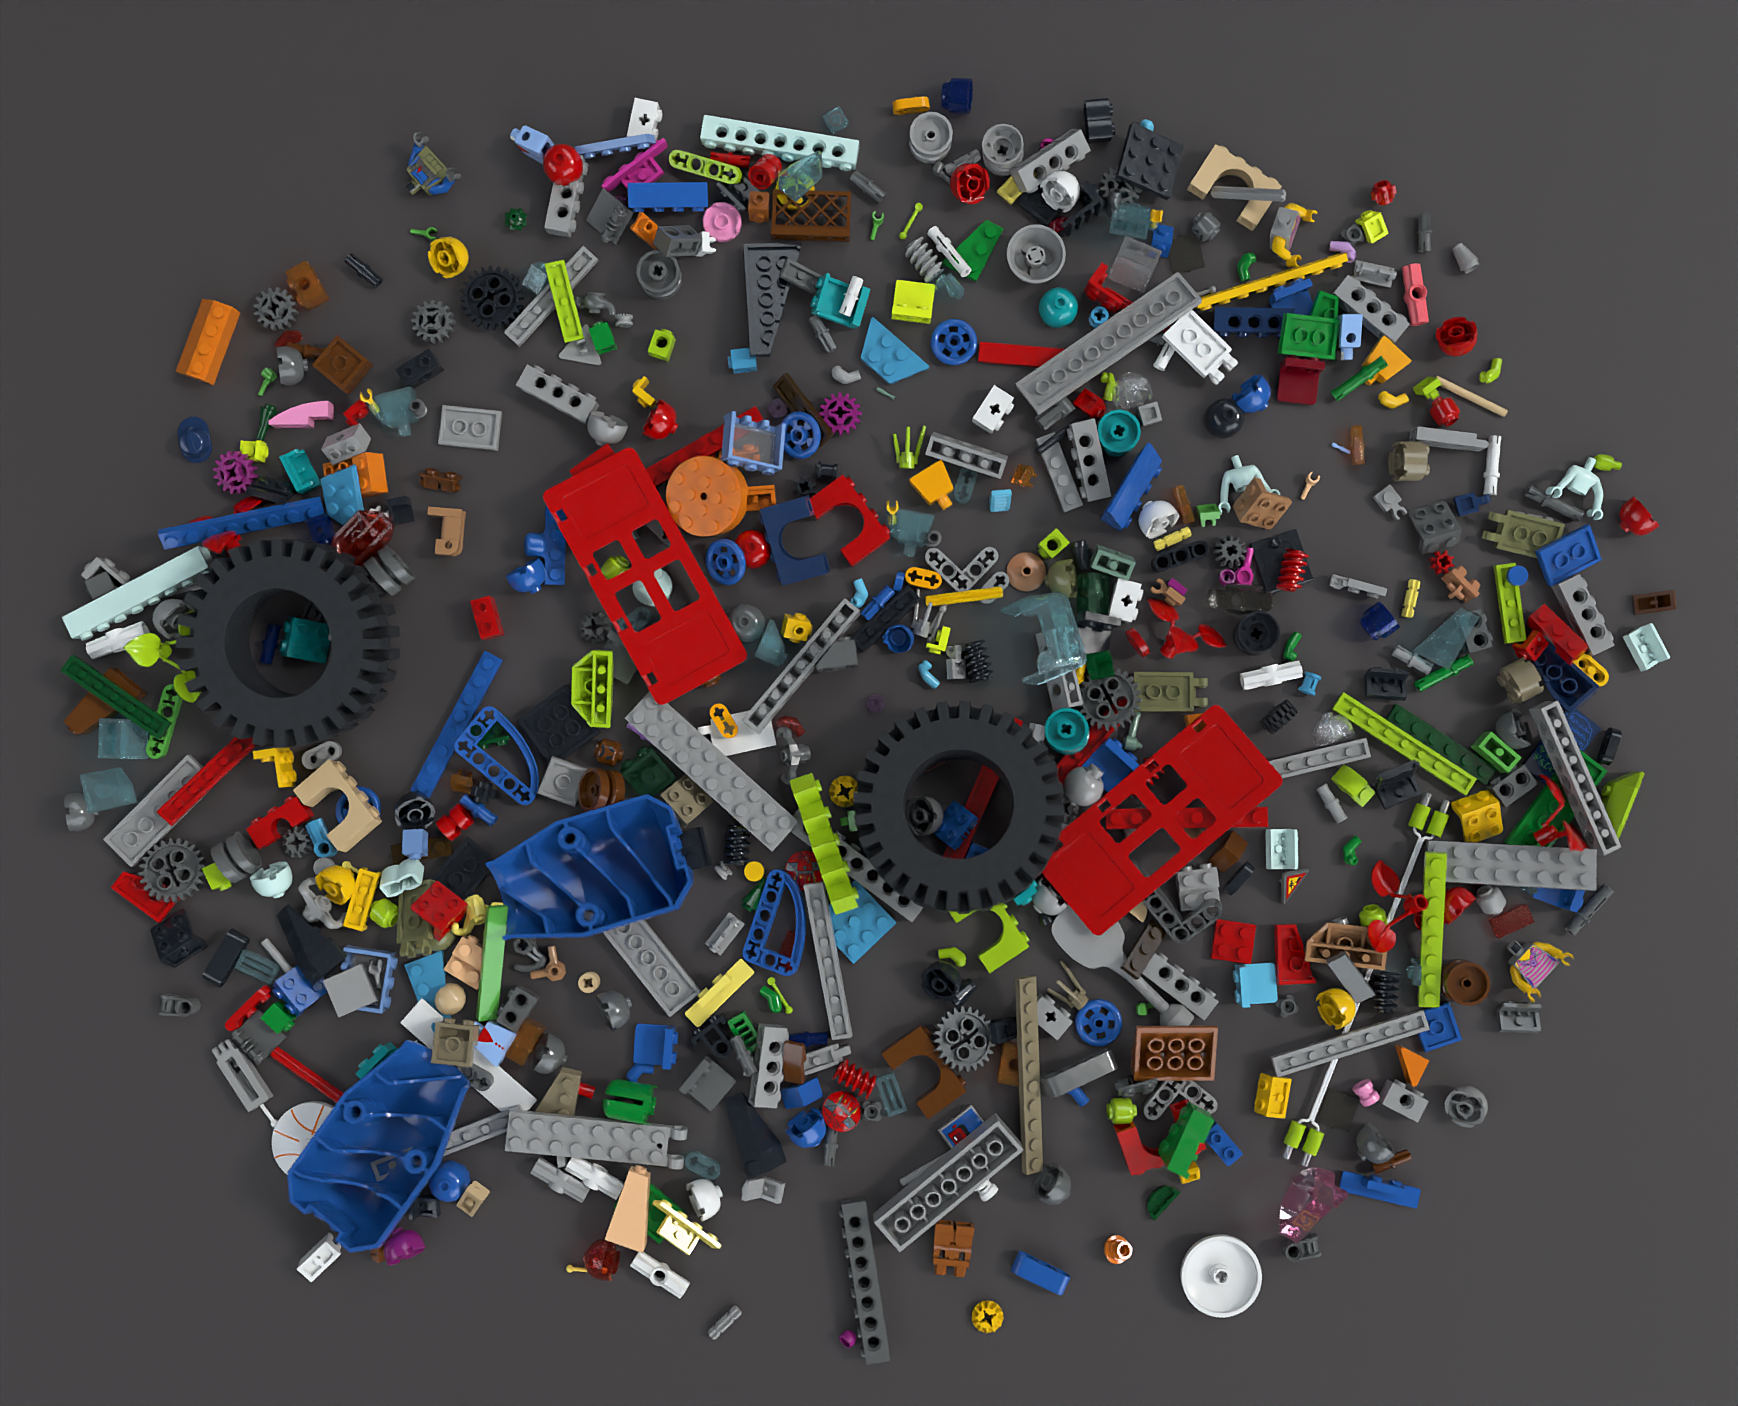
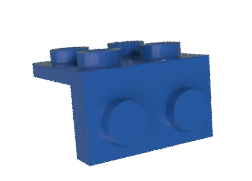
[1268,278,1313,316]
[1082,738,1139,792]
[1532,888,1586,912]
[272,965,328,1017]
[633,1023,678,1070]

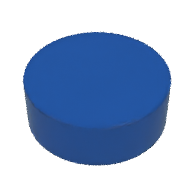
[1506,566,1528,586]
[893,571,905,592]

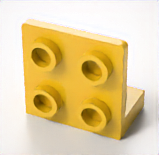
[253,747,297,788]

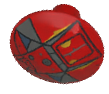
[785,851,823,890]
[821,1091,861,1132]

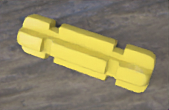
[1153,527,1192,551]
[1401,579,1420,618]

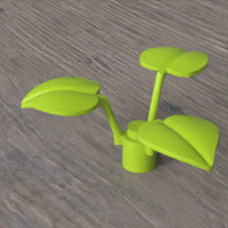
[123,611,201,703]

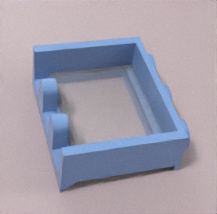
[720,411,786,475]
[341,945,398,1014]

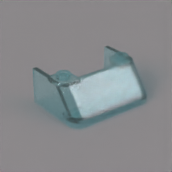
[1001,592,1086,686]

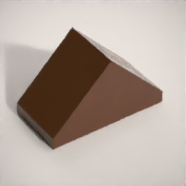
[1633,589,1677,615]
[1207,830,1248,873]

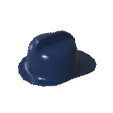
[178,417,212,463]

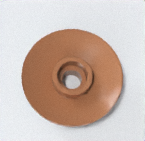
[1006,552,1046,592]

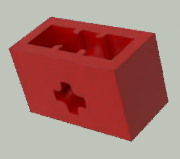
[470,596,505,640]

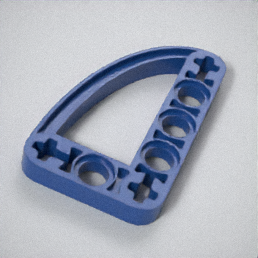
[453,706,539,805]
[742,869,806,976]

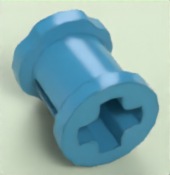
[1089,306,1109,328]
[1298,671,1322,696]

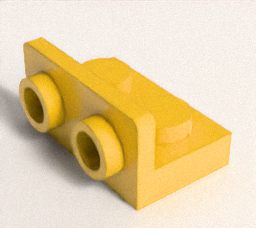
[1254,1073,1292,1118]

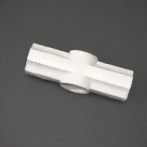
[86,621,150,659]
[1240,661,1303,690]
[565,1157,625,1200]
[630,1252,690,1298]

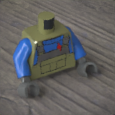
[405,132,461,195]

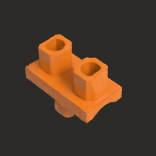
[630,212,658,250]

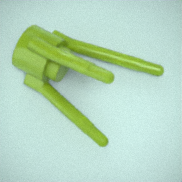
[893,425,926,469]

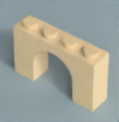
[1187,144,1282,231]
[293,759,382,852]

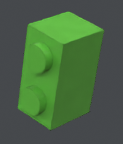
[1470,731,1522,773]

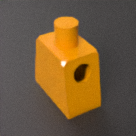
[1362,335,1412,386]
[909,460,954,510]

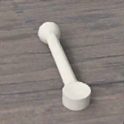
[260,1104,278,1127]

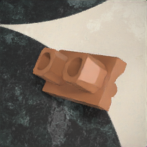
[1441,566,1480,603]

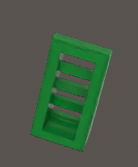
[727,1010,758,1052]

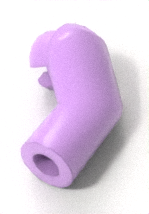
[1330,241,1356,263]

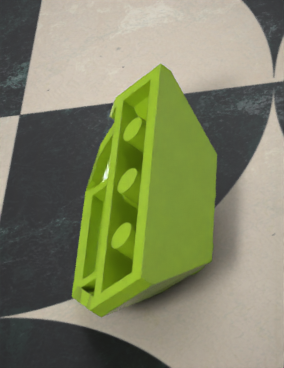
[571,650,614,728]
[1601,771,1645,839]

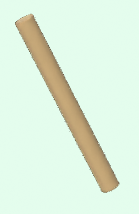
[1436,376,1508,417]

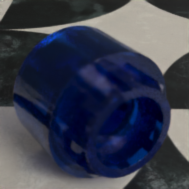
[941,78,973,114]
[1359,601,1400,641]

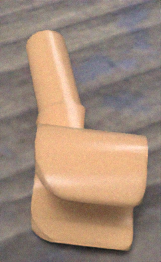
[1300,472,1320,500]

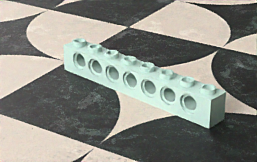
[700,115,859,171]

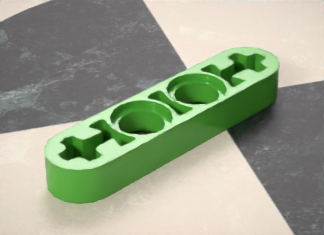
[146,684,183,759]

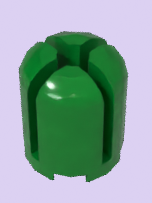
[603,1079,657,1126]

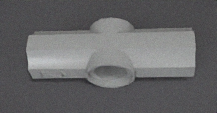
[531,1157,591,1203]

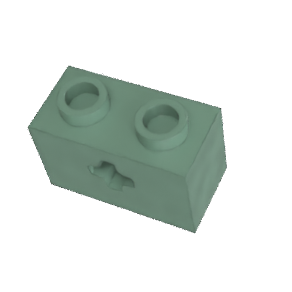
[1090,544,1136,581]

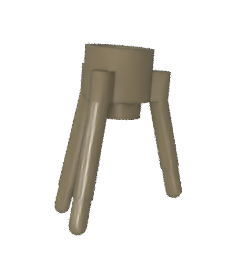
[1047,960,1089,1010]

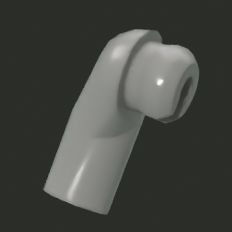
[832,366,861,384]

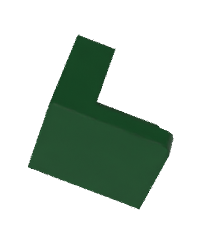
[1086,650,1115,680]

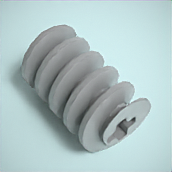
[905,237,944,282]

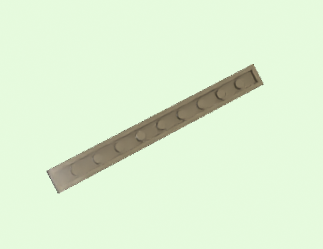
[1015,975,1043,1175]

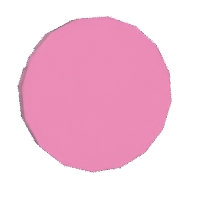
[703,202,742,242]

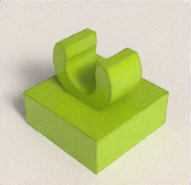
[1413,376,1441,400]

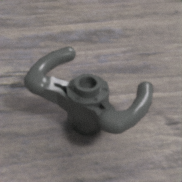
[775,726,811,785]
[506,926,547,972]

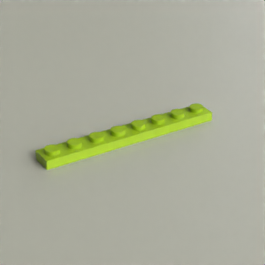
[1331,692,1477,795]
[1417,851,1447,1007]

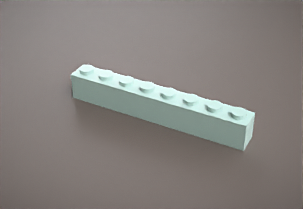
[62,546,214,641]

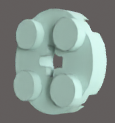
[633,569,673,607]

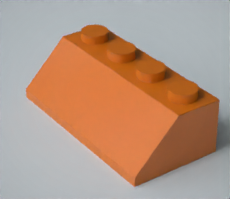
[175,299,240,385]

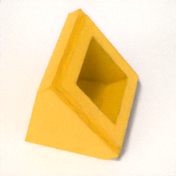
[1179,1161,1200,1184]

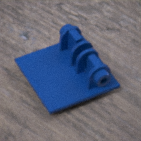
[933,800,979,850]

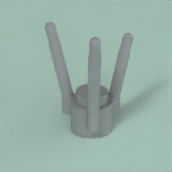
[911,588,947,638]

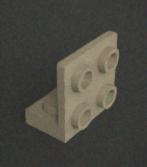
[657,774,713,830]

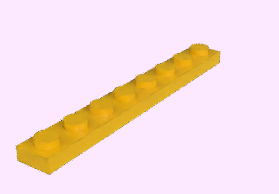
[1195,253,1348,311]

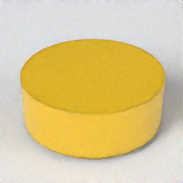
[744,861,764,881]

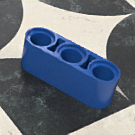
[1010,1251,1071,1295]

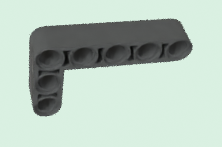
[1130,859,1222,944]

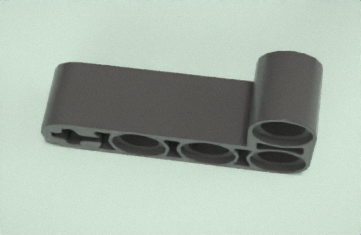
[1040,1048,1118,1098]

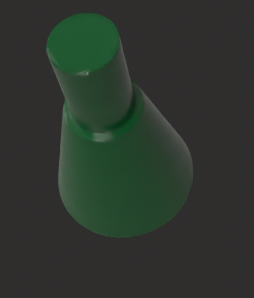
[256,403,280,441]
[740,877,767,912]

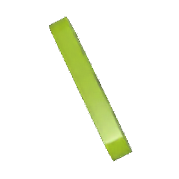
[669,150,742,184]

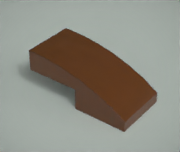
[783,1040,806,1085]

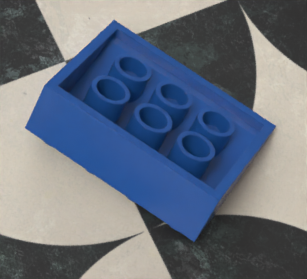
[1099,442,1162,531]

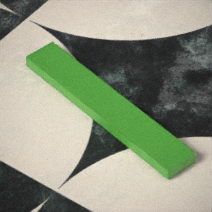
[476,905,508,1021]

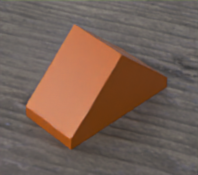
[1395,1044,1429,1087]

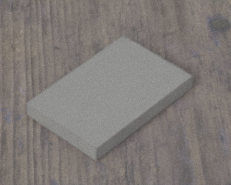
[438,405,502,451]

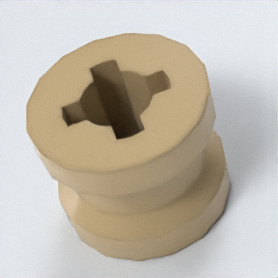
[578,971,600,993]

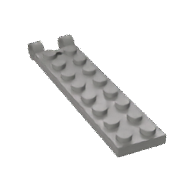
[505,1109,688,1169]

